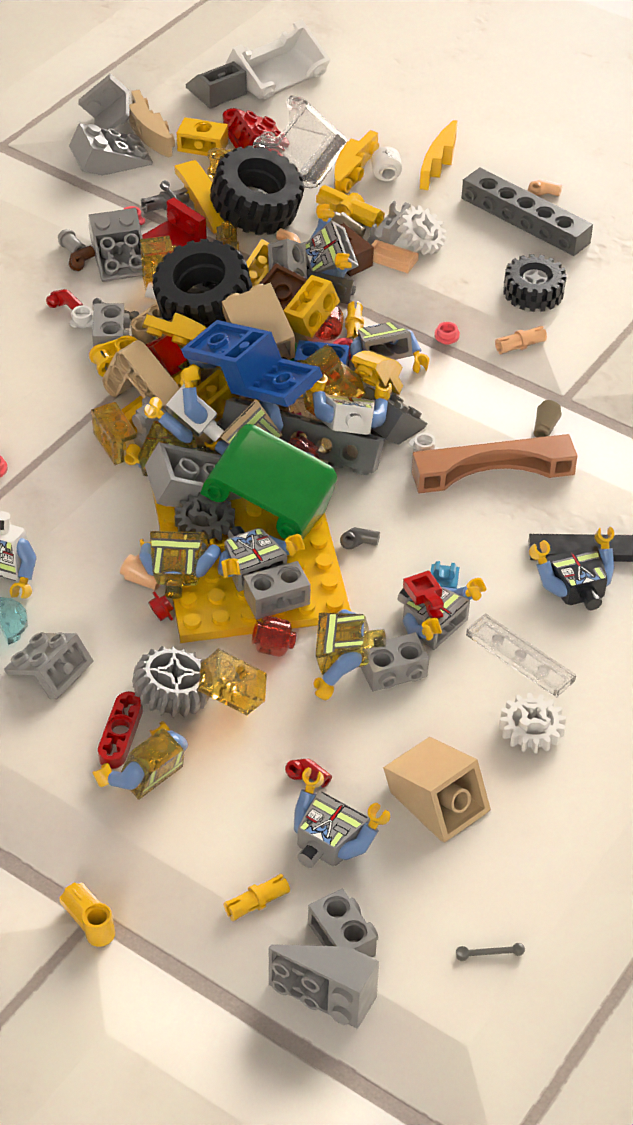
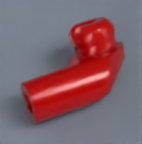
[46,289,83,310]
[285,759,332,788]

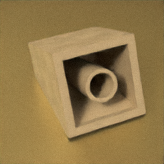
[222,283,295,359]
[383,736,491,843]

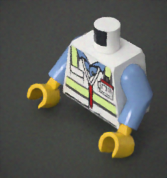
[166,366,225,442]
[310,374,392,435]
[0,511,36,599]

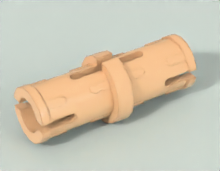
[495,326,547,354]

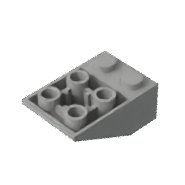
[69,123,153,176]
[88,208,150,282]
[269,945,379,1029]

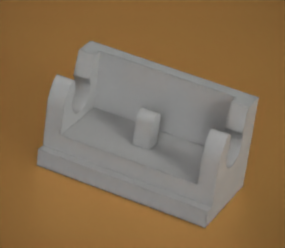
[367,201,411,245]

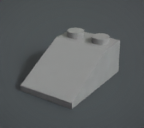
[145,442,242,507]

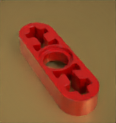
[98,691,143,769]

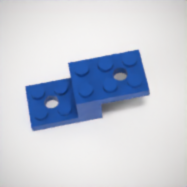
[181,320,323,407]

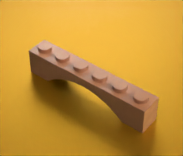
[412,434,578,494]

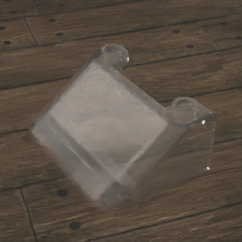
[253,95,348,188]

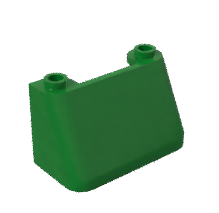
[200,424,337,539]

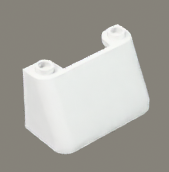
[226,19,330,100]

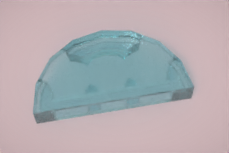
[0,597,28,645]

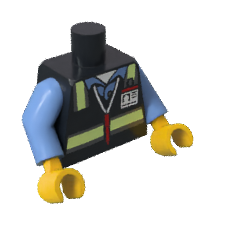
[529,527,614,611]

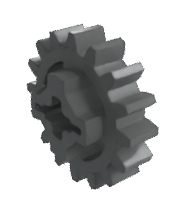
[174,492,235,544]

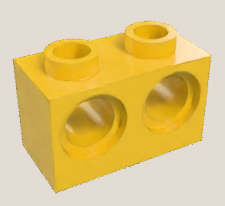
[283,275,340,338]

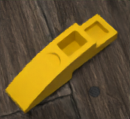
[334,130,379,194]
[142,313,221,369]
[351,351,403,395]

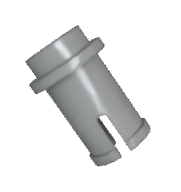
[58,229,86,253]

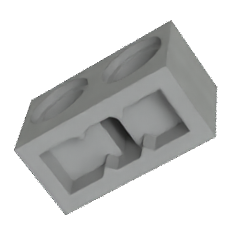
[268,239,307,278]
[92,303,130,355]
[244,561,311,620]
[360,632,429,692]
[308,888,378,957]

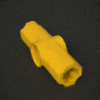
[316,185,385,228]

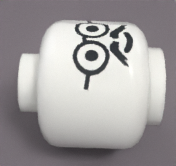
[371,147,402,181]

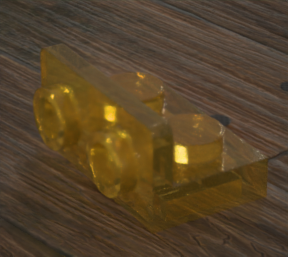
[91,402,137,465]

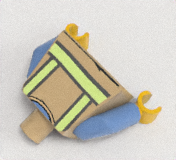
[204,399,283,455]

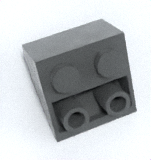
[186,61,246,108]
[359,386,428,445]

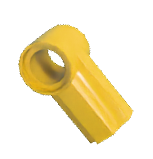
[59,882,115,947]

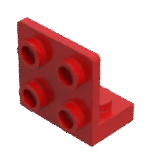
[228,109,289,149]
[142,197,207,257]

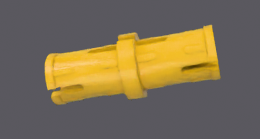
[345,301,364,339]
[223,873,290,921]

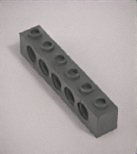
[461,167,593,256]
[221,397,385,475]

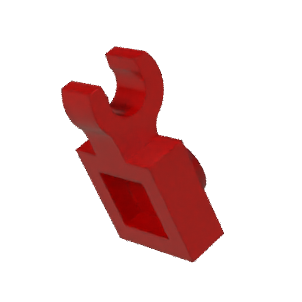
[403,570,444,619]

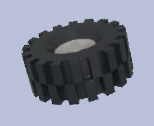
[503,254,567,312]

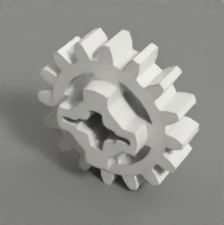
[397,205,446,255]
[499,693,566,753]

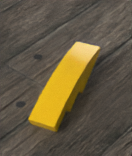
[419,120,458,190]
[174,160,234,234]

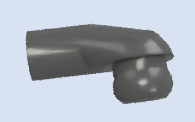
[340,527,380,549]

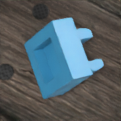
[431,561,460,589]

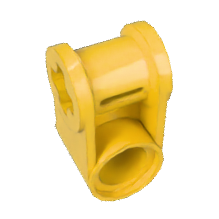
[89,335,137,377]

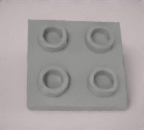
[78,74,129,130]
[4,632,94,699]

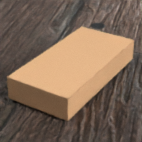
[371,240,419,273]

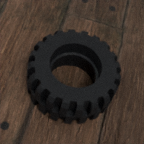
[210,146,304,235]
[152,239,253,328]

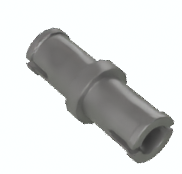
[141,188,190,213]

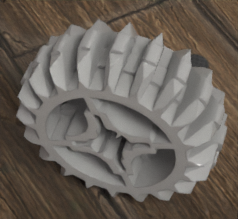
[132,646,214,718]

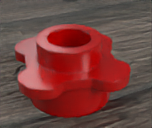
[148,591,174,621]

